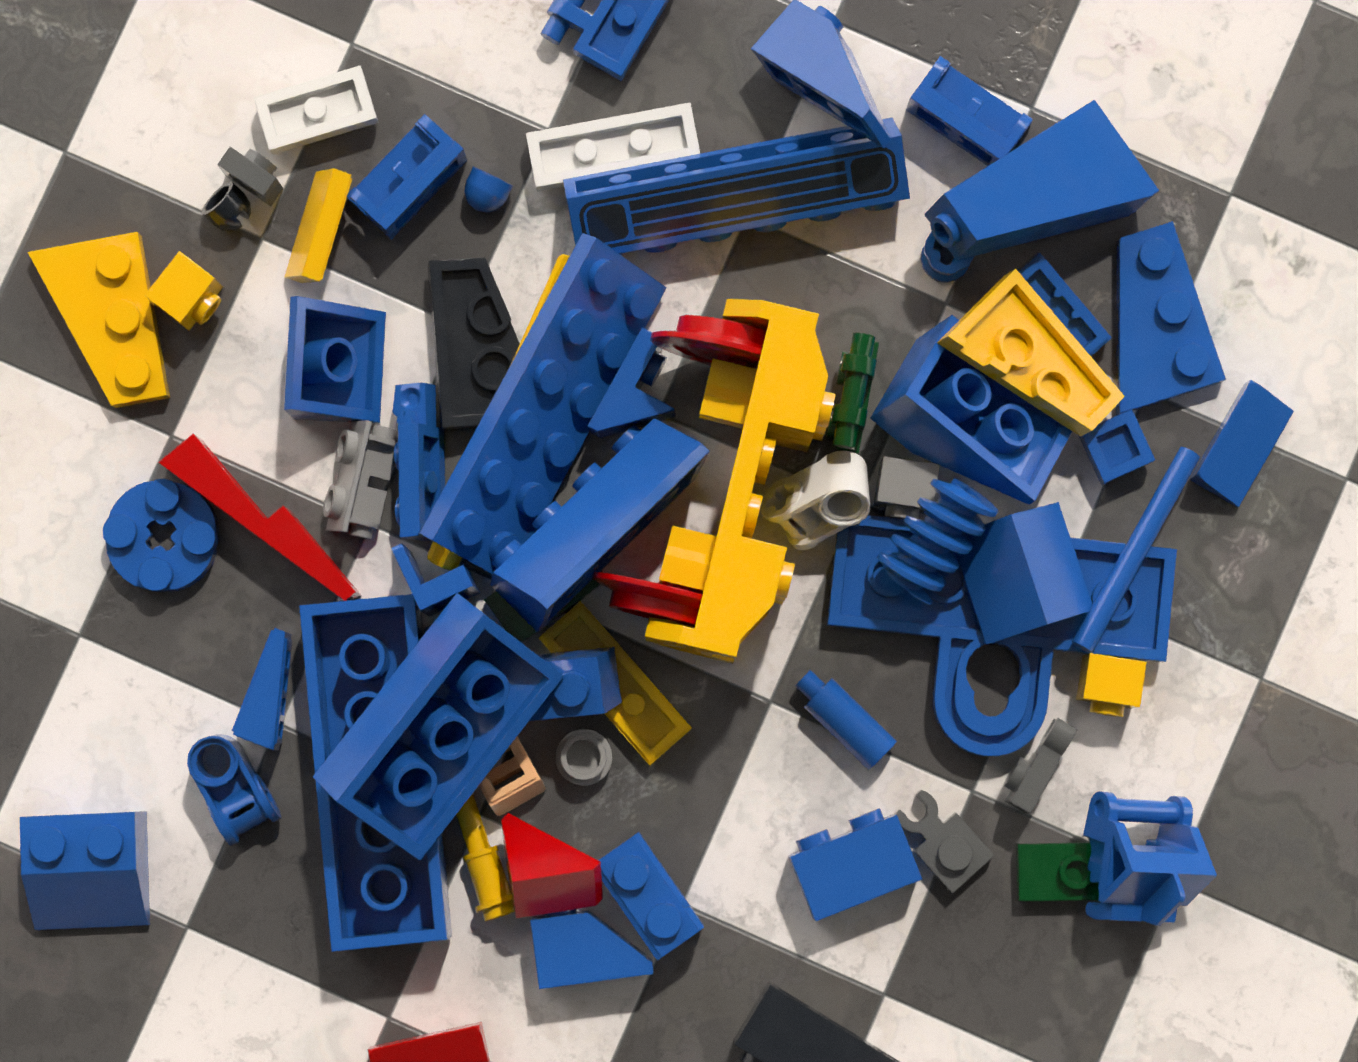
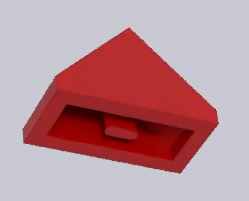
[501,813,603,918]

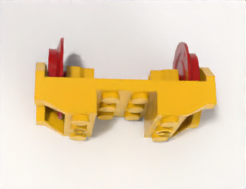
[592,299,836,664]

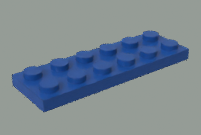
[419,233,667,575]

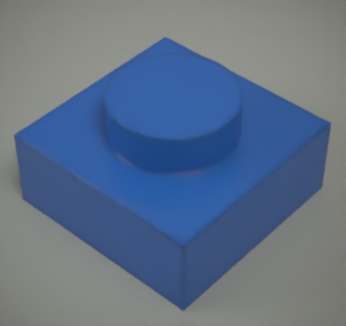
[1078,409,1155,485]

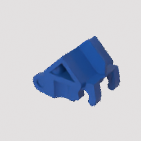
[1083,791,1217,926]

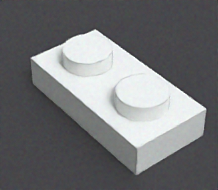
[254,65,379,155]

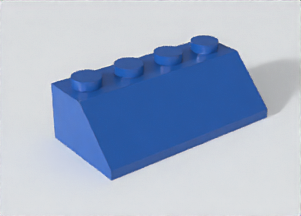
[490,418,710,632]
[313,593,564,860]

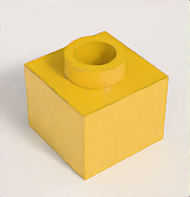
[144,251,223,331]
[1076,653,1147,717]

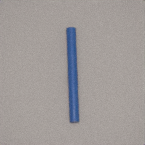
[1072,446,1200,653]

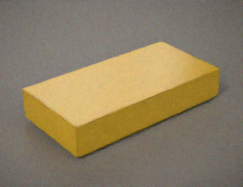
[284,168,352,283]

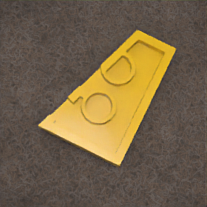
[28,232,170,408]

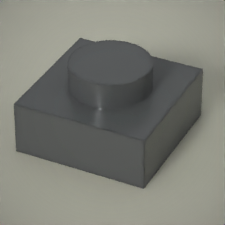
[217,147,283,206]

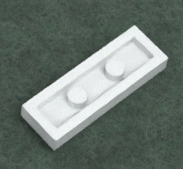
[526,103,700,192]

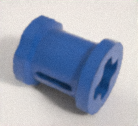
[920,231,974,283]

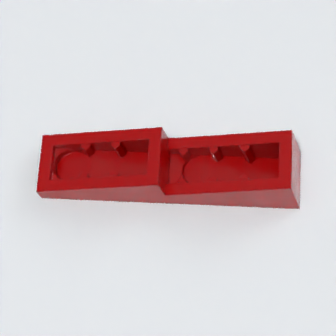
[158,433,362,601]

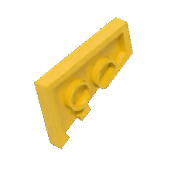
[937,269,1125,437]

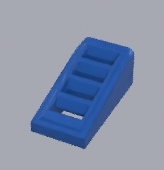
[232,628,292,750]

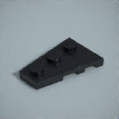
[428,257,520,430]

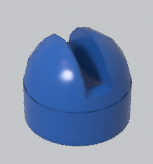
[464,166,513,212]

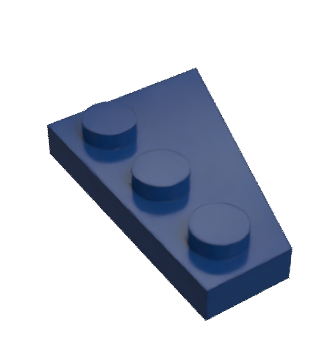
[1116,221,1226,416]

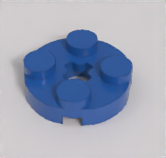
[102,478,219,592]

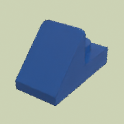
[588,327,676,438]

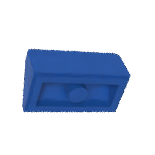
[1189,380,1294,508]

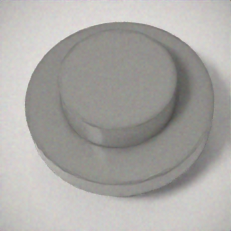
[556,729,612,786]

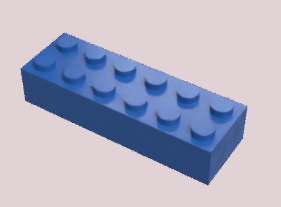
[299,594,452,952]

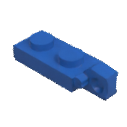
[392,383,445,541]

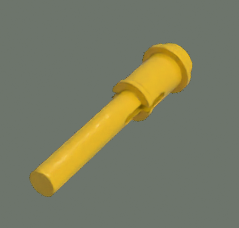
[456,793,515,922]

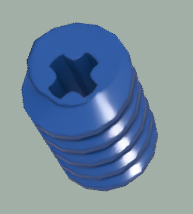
[877,478,999,605]

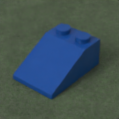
[870,315,1072,505]

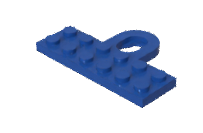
[827,515,1177,756]

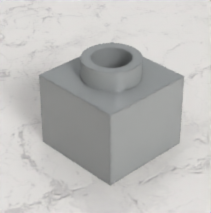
[873,456,940,519]

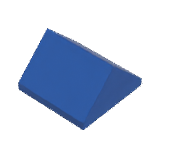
[284,296,386,423]
[955,502,1093,645]

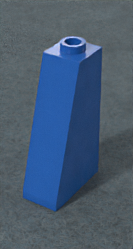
[924,99,1159,261]

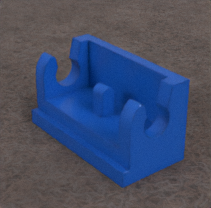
[906,56,1033,166]
[347,114,467,240]

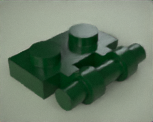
[826,332,879,454]

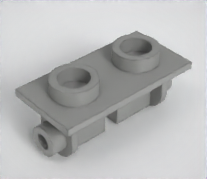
[323,420,397,540]

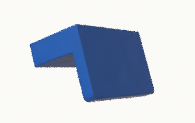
[391,543,480,617]

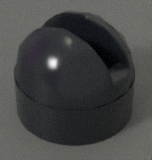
[201,181,251,232]

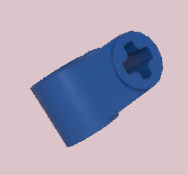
[187,734,282,846]

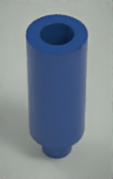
[795,670,897,770]

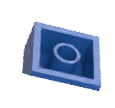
[20,811,150,930]

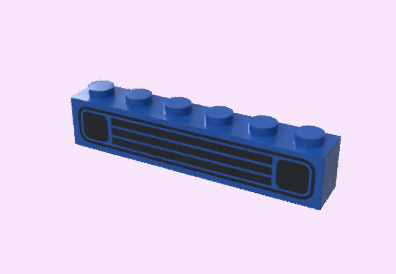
[563,117,910,255]

